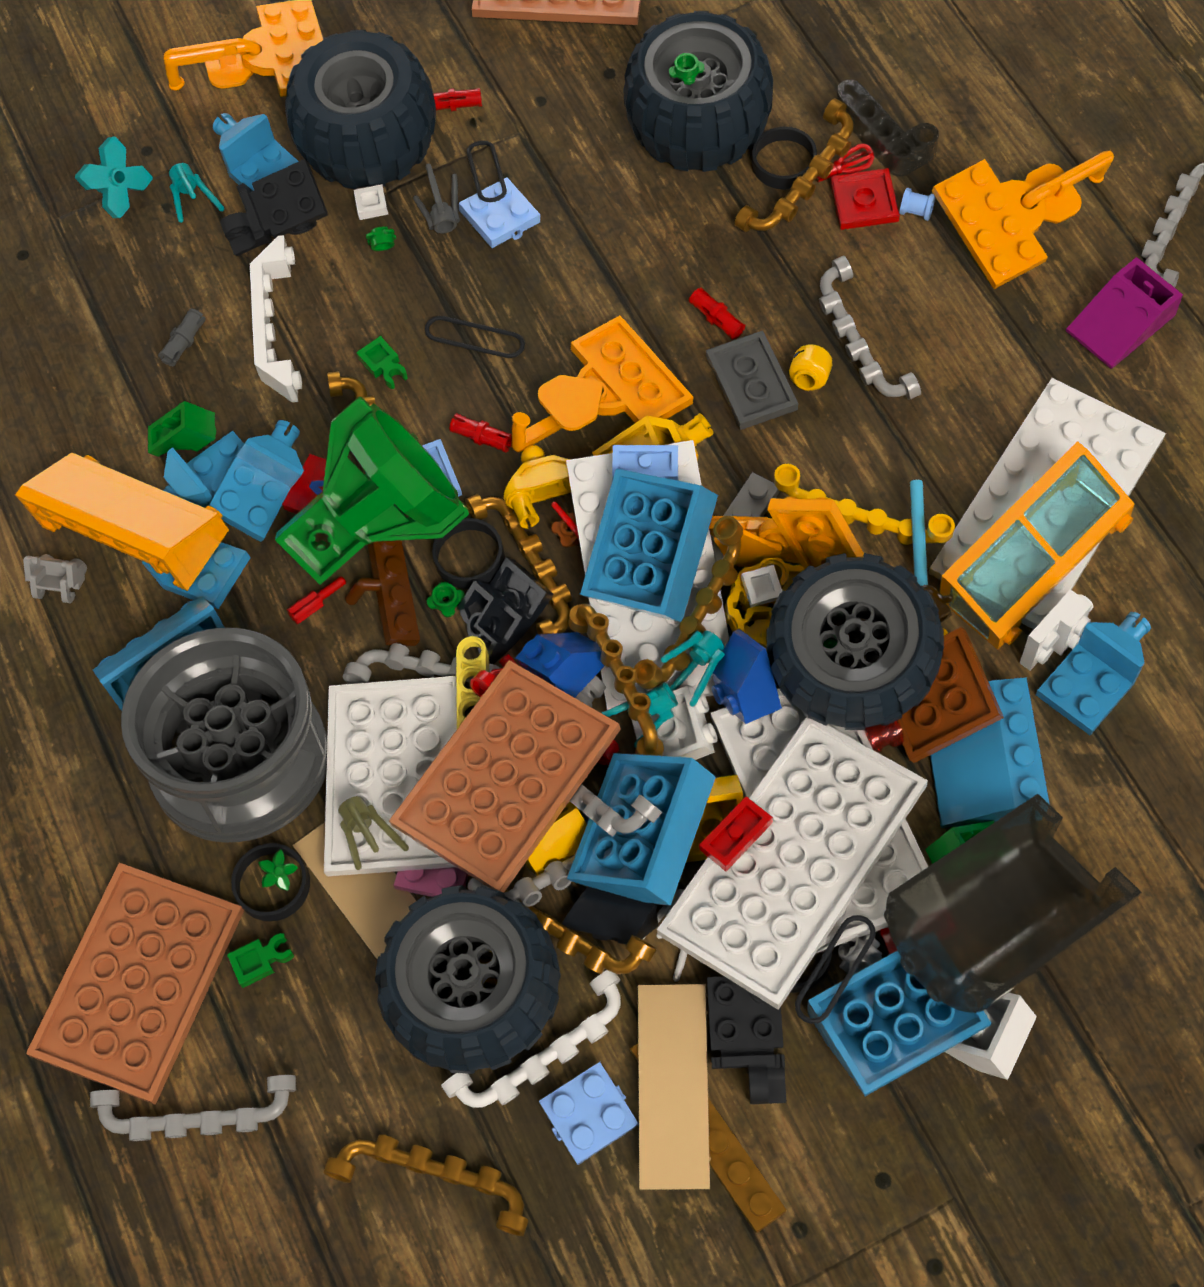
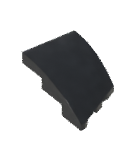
[458,557,554,664]
[562,880,680,945]

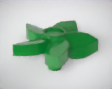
[258,849,298,891]

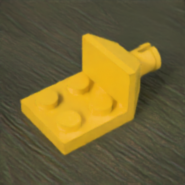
[592,413,714,461]

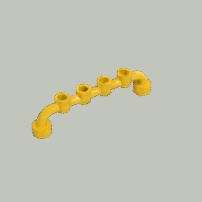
[774,464,955,545]

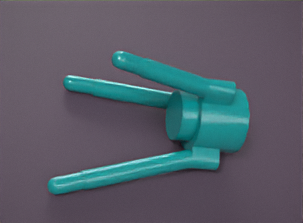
[169,163,225,223]
[660,631,725,707]
[602,682,678,748]

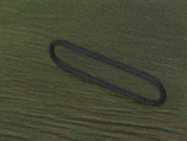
[467,141,507,202]
[425,316,525,358]
[795,915,876,1024]

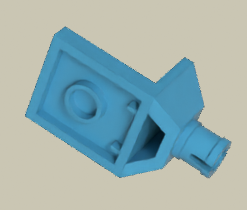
[213,113,299,191]
[208,420,304,542]
[163,431,244,508]
[142,542,251,609]
[1036,612,1151,735]

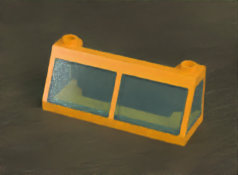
[940,441,1135,650]

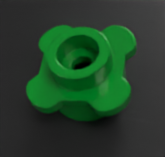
[669,53,705,85]
[366,226,396,251]
[427,582,465,617]

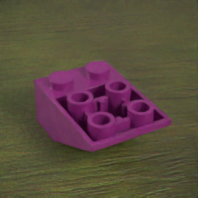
[1066,257,1183,369]

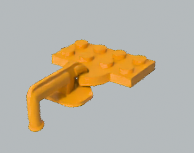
[164,0,323,97]
[932,150,1114,289]
[512,315,694,452]
[709,497,864,569]

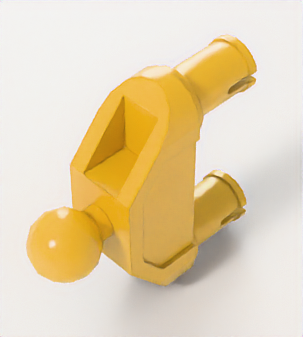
[503,445,571,528]

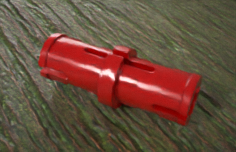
[433,88,482,112]
[689,287,746,340]
[449,413,512,453]

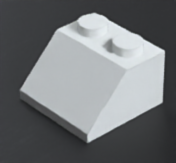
[945,981,1037,1080]

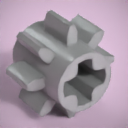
[838,934,882,975]

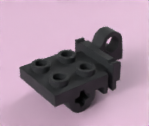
[220,159,328,256]
[707,976,787,1104]

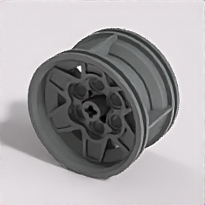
[121,628,327,842]

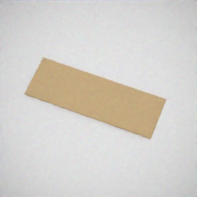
[292,822,416,959]
[638,984,711,1190]

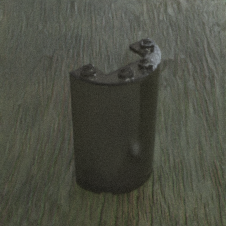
[884,794,1142,1013]

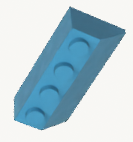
[92,596,225,711]

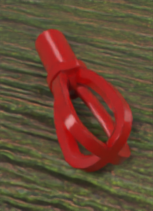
[816,143,874,183]

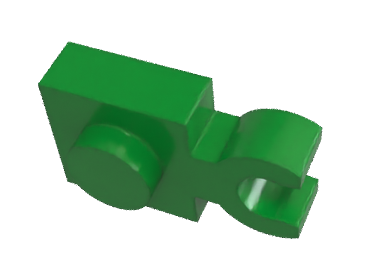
[356,336,408,389]
[227,933,294,988]

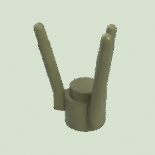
[338,796,409,870]

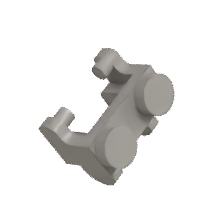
[23,554,87,603]

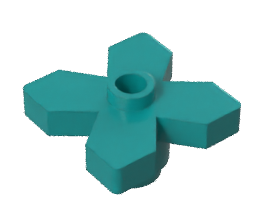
[75,136,153,218]

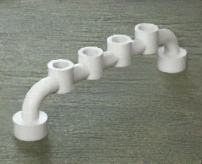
[441,970,621,1108]

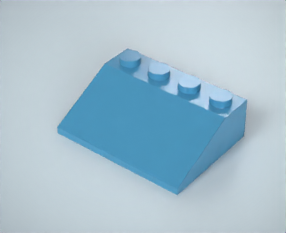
[580,468,718,622]
[930,677,1050,828]
[567,753,716,906]
[807,932,992,1096]

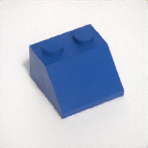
[712,629,782,724]
[515,632,605,698]

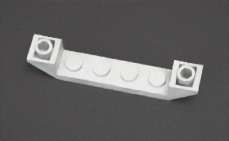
[250,235,302,402]

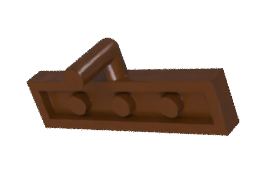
[345,540,420,646]

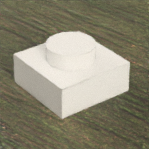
[354,184,388,220]
[741,565,782,608]

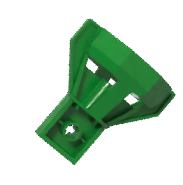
[275,397,469,585]

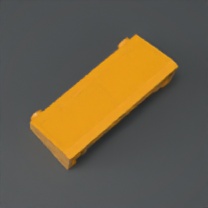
[15,453,229,591]

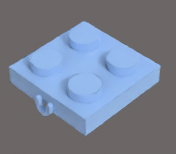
[459,177,540,248]
[539,1062,639,1165]

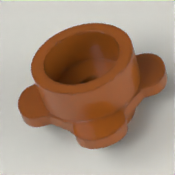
[551,513,580,548]

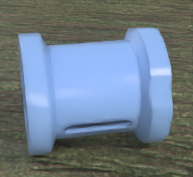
[899,188,936,221]

